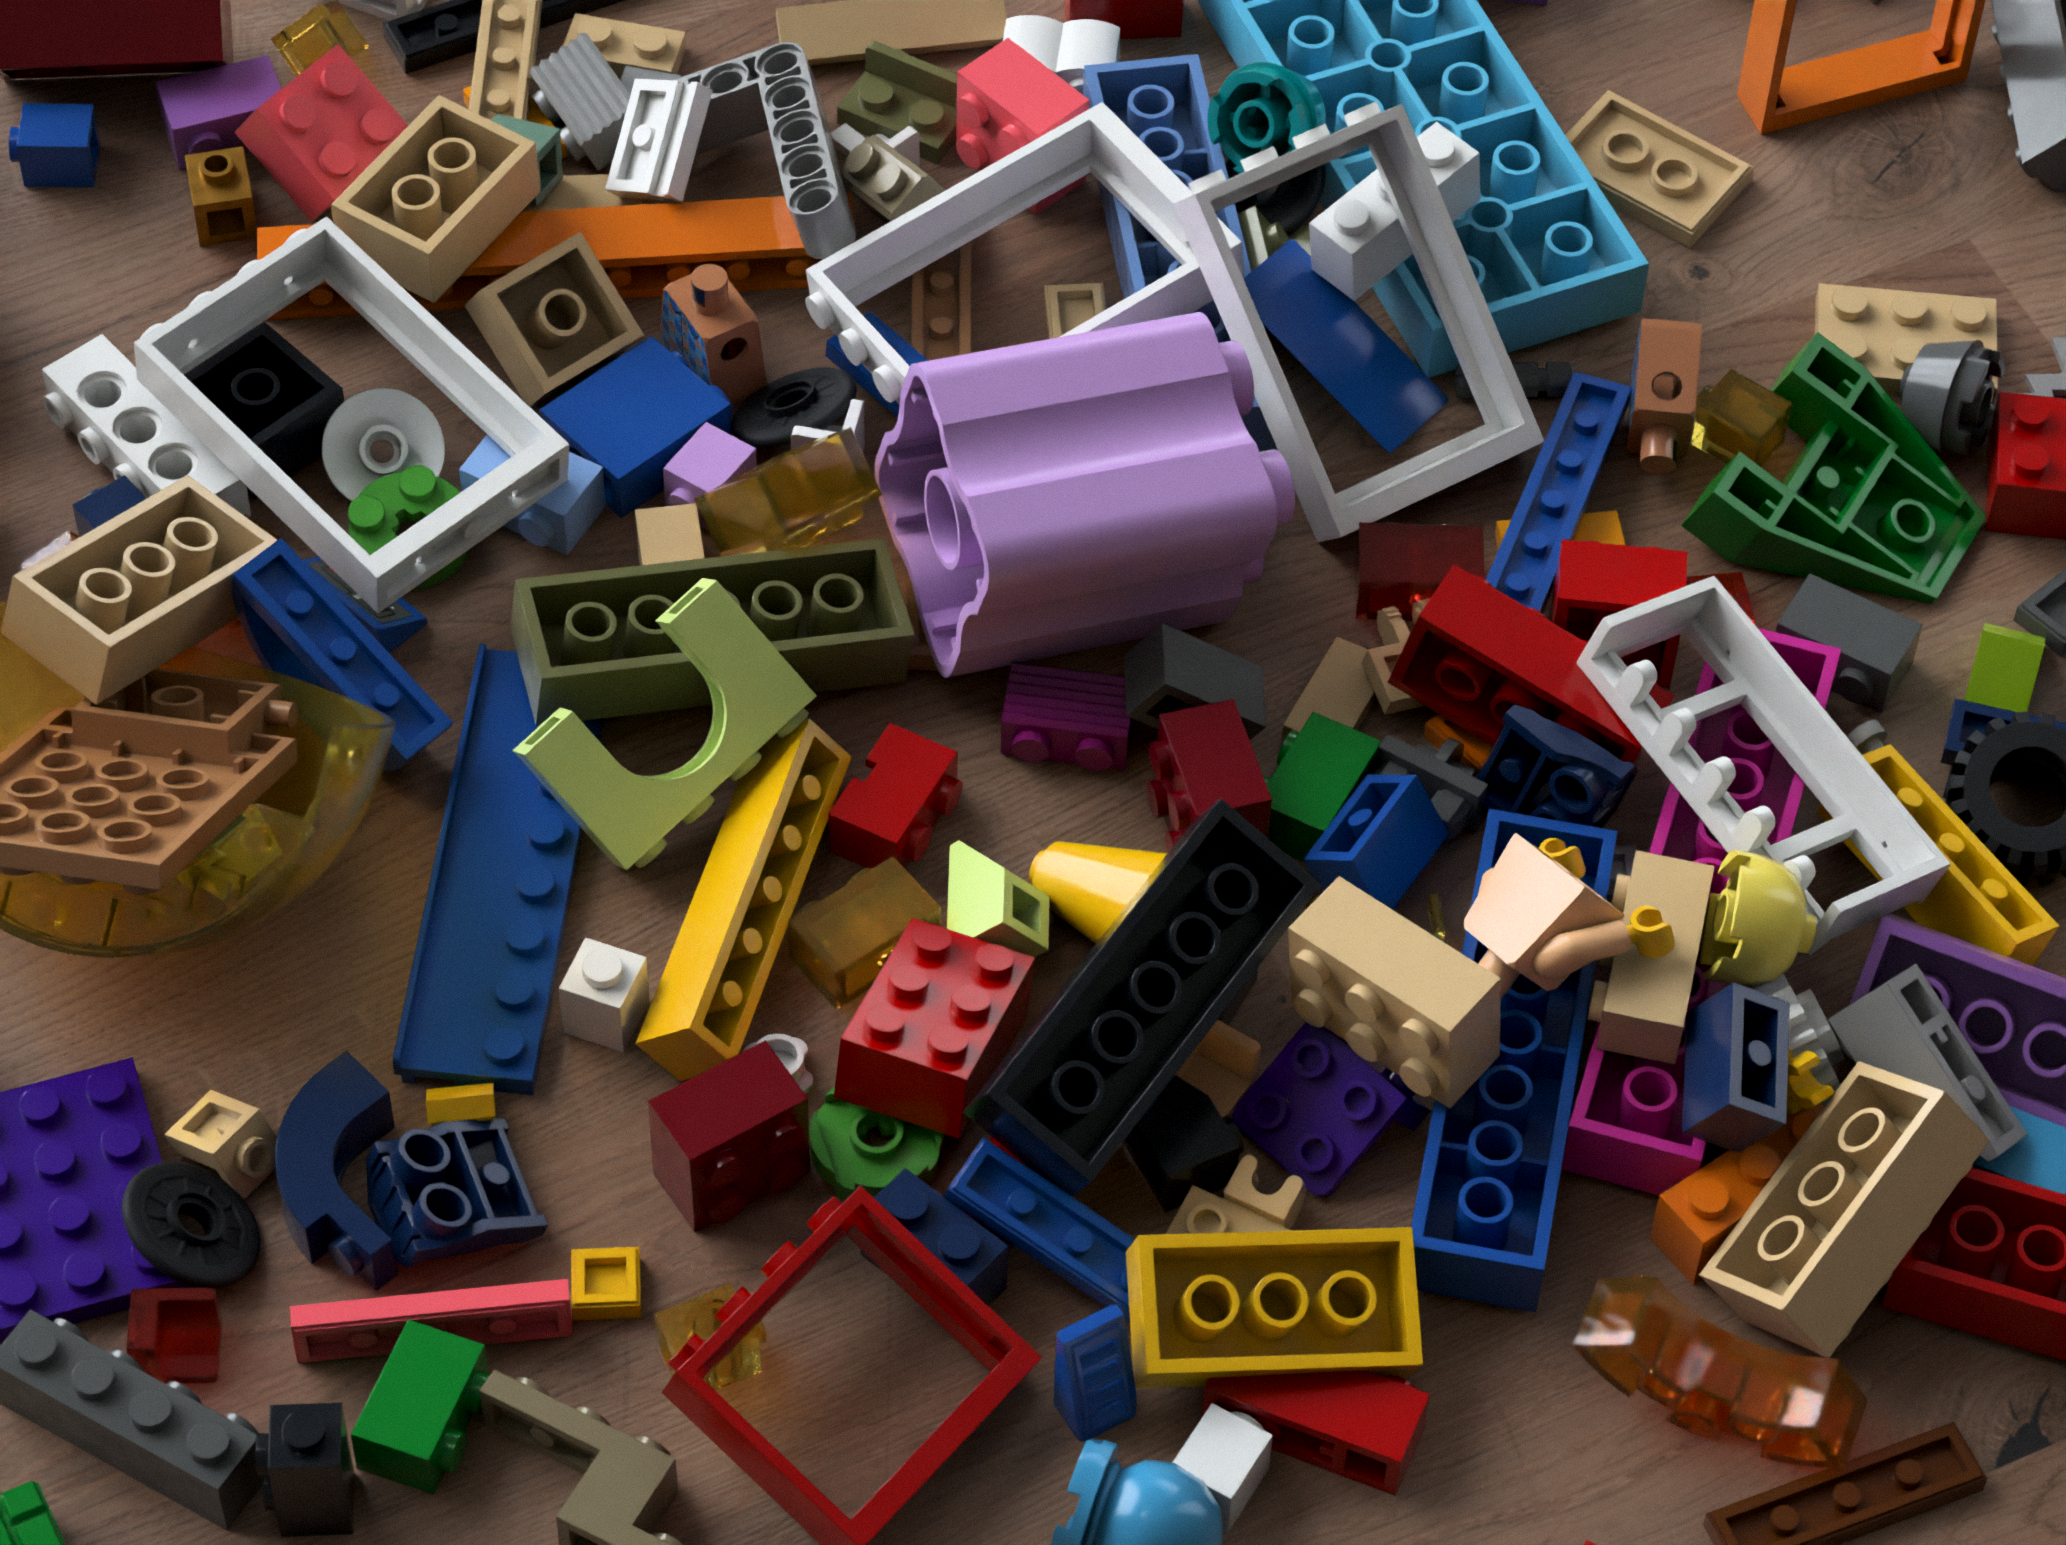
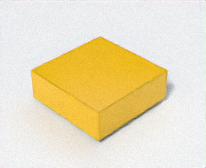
[426,1083,496,1126]
[571,1246,641,1321]

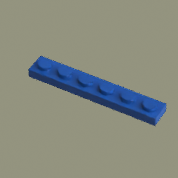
[1486,371,1632,614]

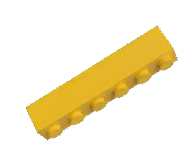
[635,718,852,1081]

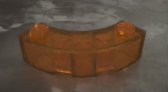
[1573,1275,1868,1469]

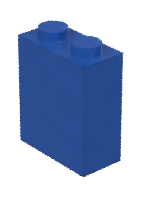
[539,336,733,518]

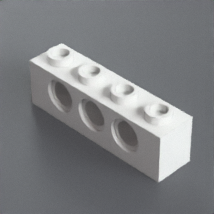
[42,334,251,518]

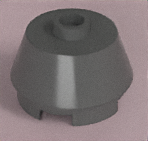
[1898,340,2005,457]

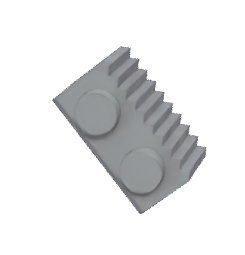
[530,33,630,171]

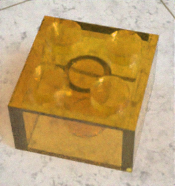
[694,427,882,556]

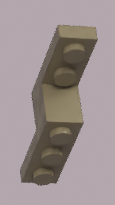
[479,1369,683,1545]

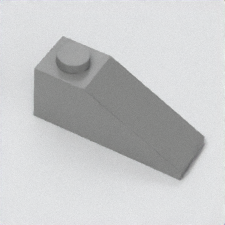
[1828,964,2028,1162]

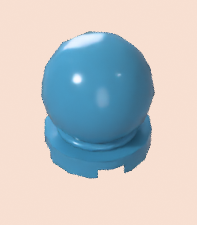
[1051,1438,1224,1545]

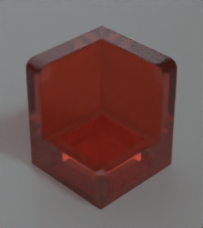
[126,1288,223,1384]

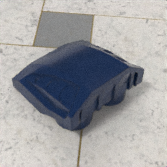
[1475,705,1638,828]
[366,1118,548,1268]

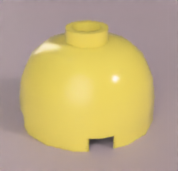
[1700,850,1816,986]

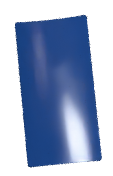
[1244,239,1448,453]

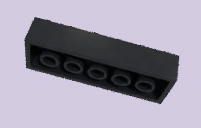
[963,798,1322,1196]

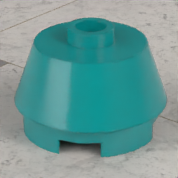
[1207,62,1326,174]

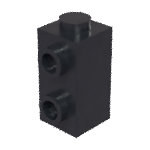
[256,1402,354,1537]

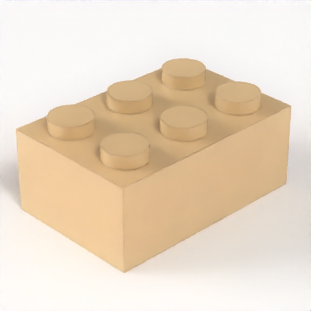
[331,95,540,303]
[1288,876,1501,1108]

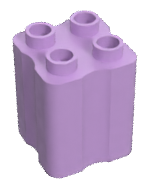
[875,312,1295,678]

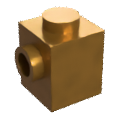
[185,146,257,246]

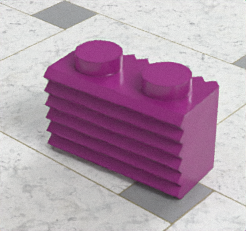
[1000,662,1134,771]

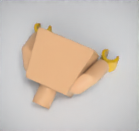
[1464,833,1675,999]

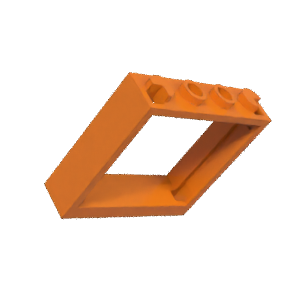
[1737,0,1985,135]

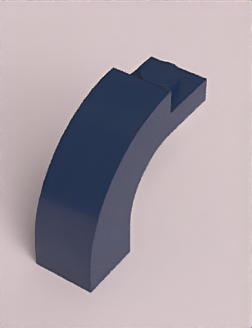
[275,1050,397,1291]

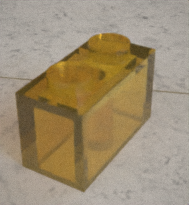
[788,856,941,1010]

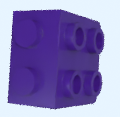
[1232,1022,1431,1197]

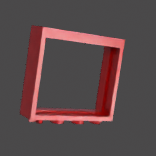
[661,1185,1043,1545]

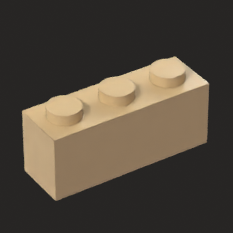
[1588,850,1715,1065]

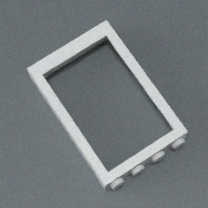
[1173,101,1544,542]
[805,102,1245,405]
[134,216,569,613]

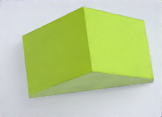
[1964,622,2045,712]

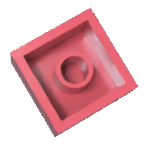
[956,38,1090,216]
[234,44,408,222]

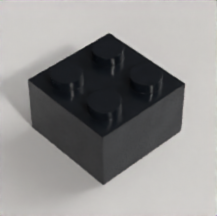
[184,321,344,500]

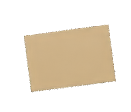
[1565,90,1754,249]

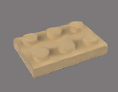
[1815,283,1998,404]

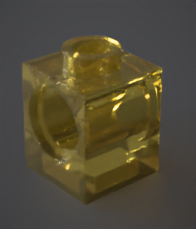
[654,1283,767,1391]

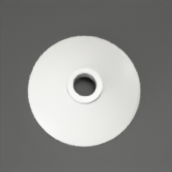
[321,388,445,502]

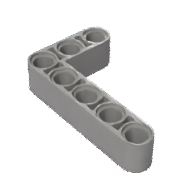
[672,42,856,259]

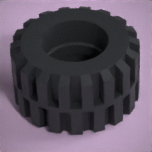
[1943,712,2066,888]

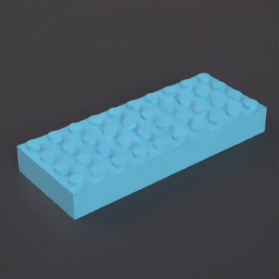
[1197,0,1649,378]

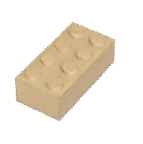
[1,475,277,705]
[1699,1061,1990,1358]

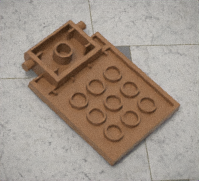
[0,668,299,894]

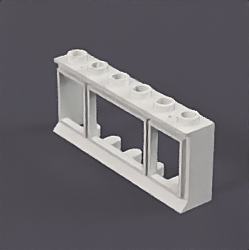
[1576,576,1951,955]

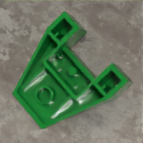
[1681,332,1987,604]

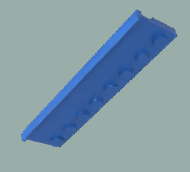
[393,644,605,1095]

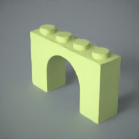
[512,578,817,870]

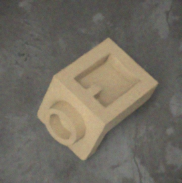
[164,1090,277,1199]

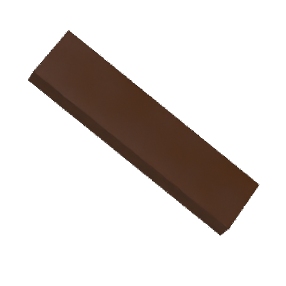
[1703,1422,1987,1545]

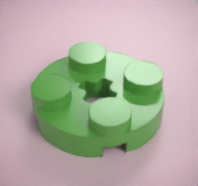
[348,465,468,588]
[809,1086,944,1201]

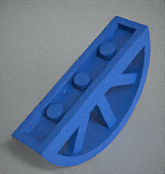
[232,538,454,771]

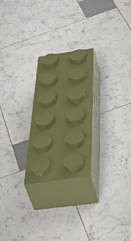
[510,538,915,726]

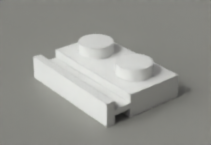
[605,79,713,202]

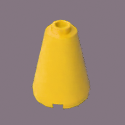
[1029,841,1167,943]

